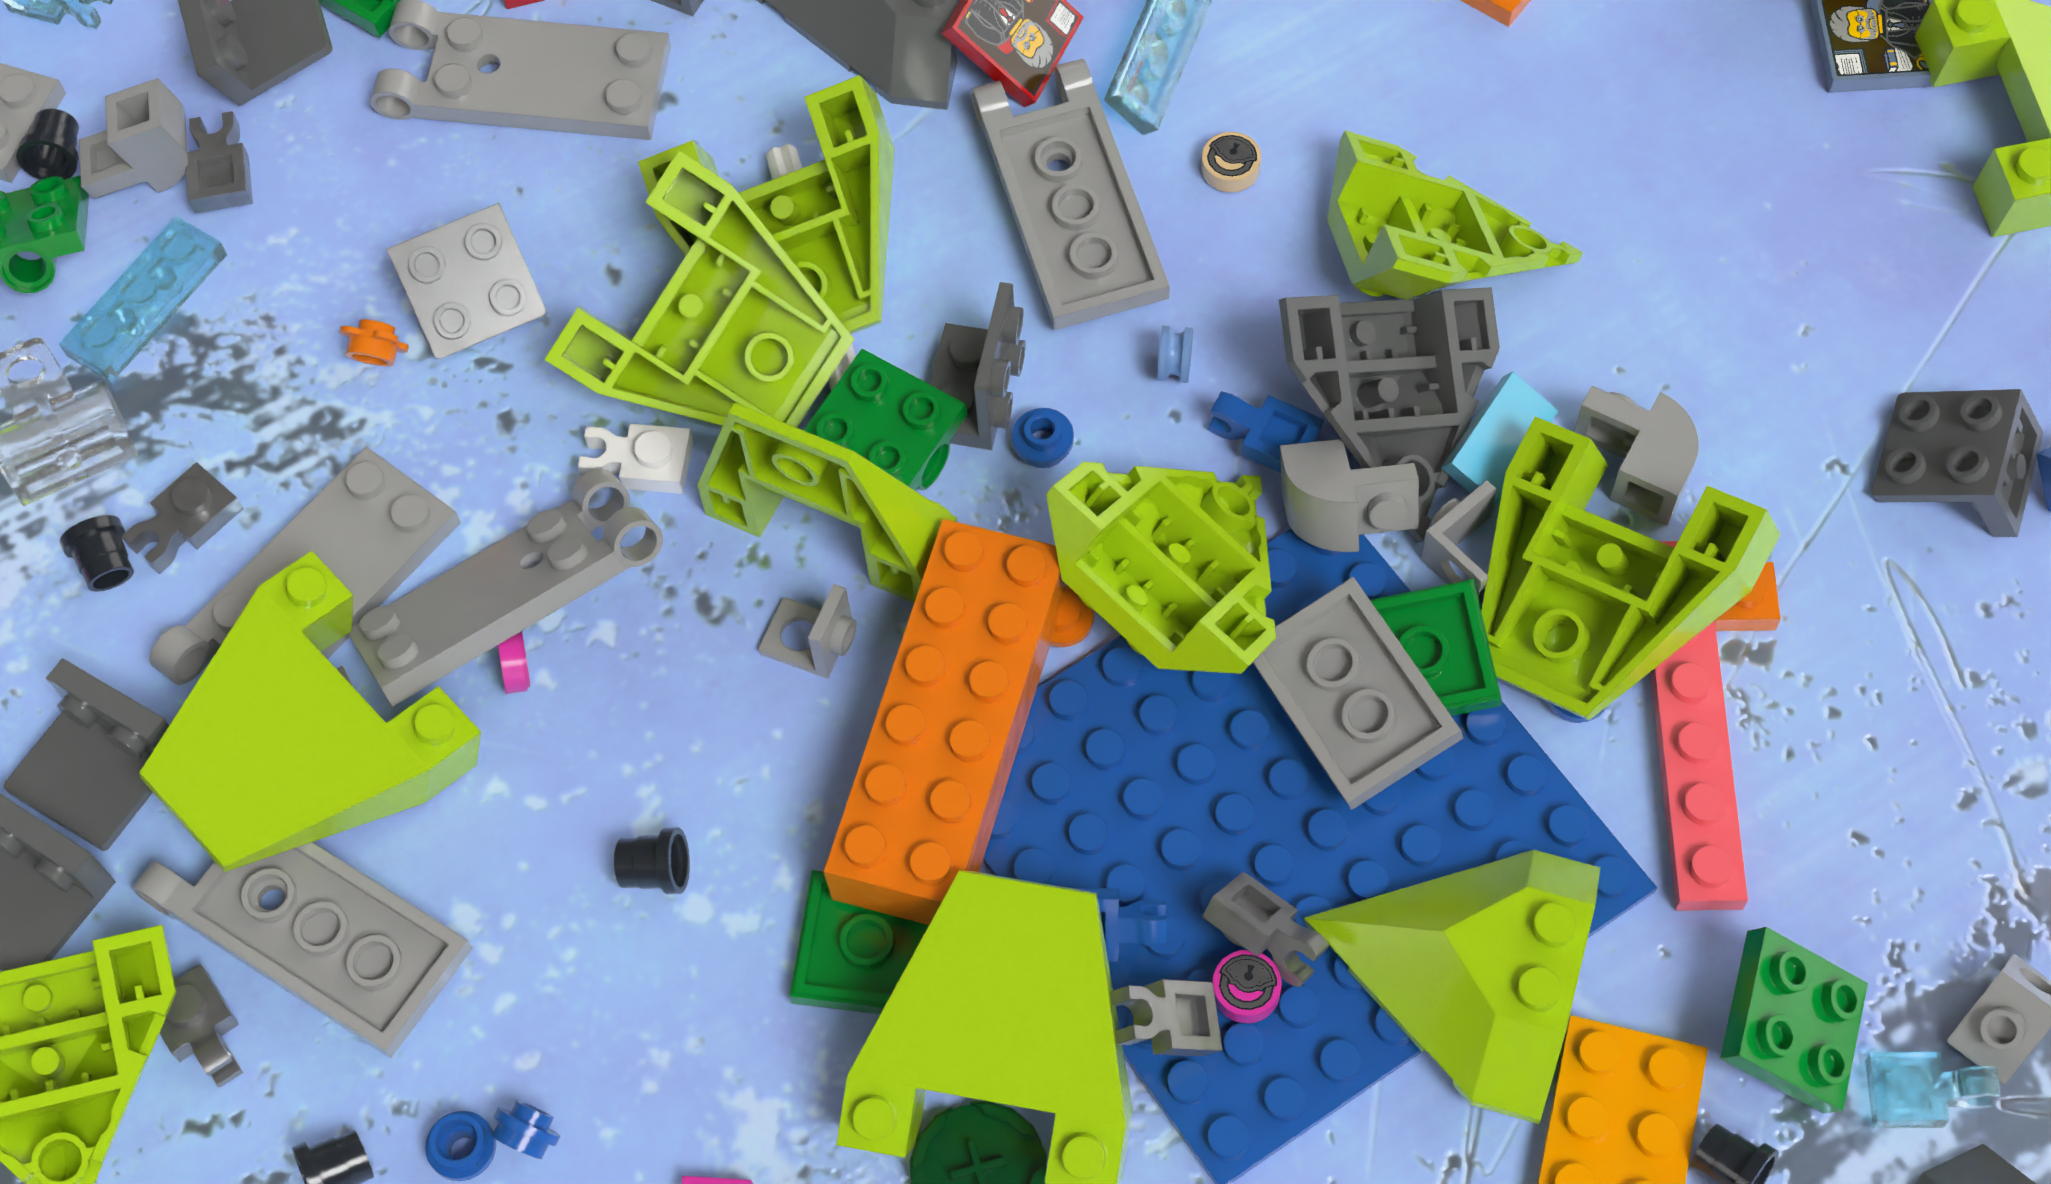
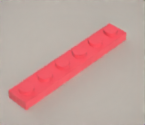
[1650,541,1748,911]

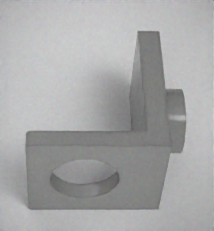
[1421,480,1497,604]
[758,584,857,678]
[1947,954,2051,1084]

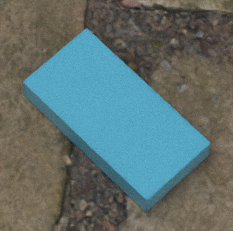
[1441,371,1559,505]

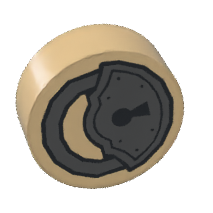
[1201,132,1261,192]

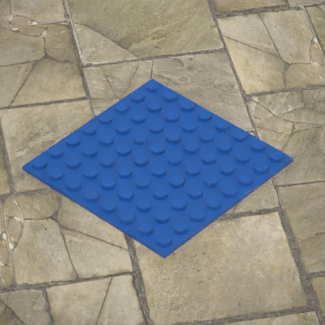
[983,528,1657,1184]

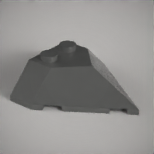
[757,0,960,110]
[1279,287,1500,543]

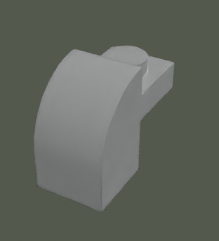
[79,78,188,199]
[1574,386,1699,526]
[1280,439,1419,552]

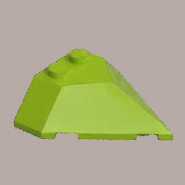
[1327,130,1583,300]
[1046,461,1276,674]
[1303,850,1600,1124]
[0,925,177,1184]

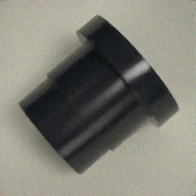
[16,108,79,180]
[59,515,134,592]
[614,827,690,895]
[1690,1123,1779,1184]
[291,1130,374,1184]

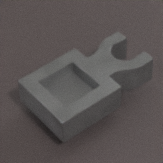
[185,111,253,213]
[122,462,244,575]
[1110,979,1222,1056]

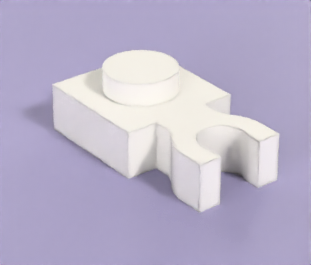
[578,423,694,494]

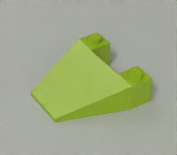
[1915,0,2051,237]
[638,75,895,334]
[544,150,854,428]
[697,403,957,603]
[1481,416,1781,720]
[139,550,481,872]
[836,869,1133,1184]

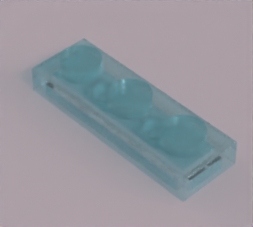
[1104,0,1213,135]
[59,216,227,383]

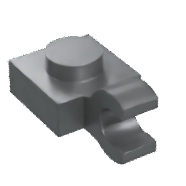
[1202,871,1329,987]
[160,964,243,1088]

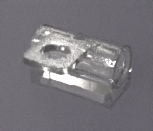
[0,338,139,507]

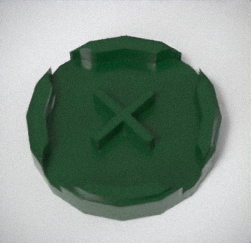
[909,1101,1047,1184]

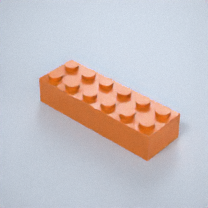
[823,519,1069,925]

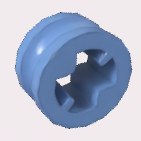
[1157,325,1193,383]

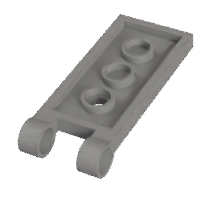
[370,0,671,140]
[970,59,1170,330]
[149,447,461,685]
[348,469,663,707]
[131,842,473,1058]

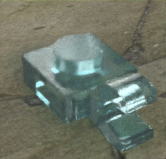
[1865,1052,2001,1128]

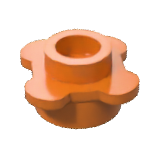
[339,319,409,367]

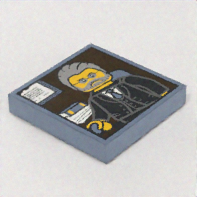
[1810,0,1945,93]

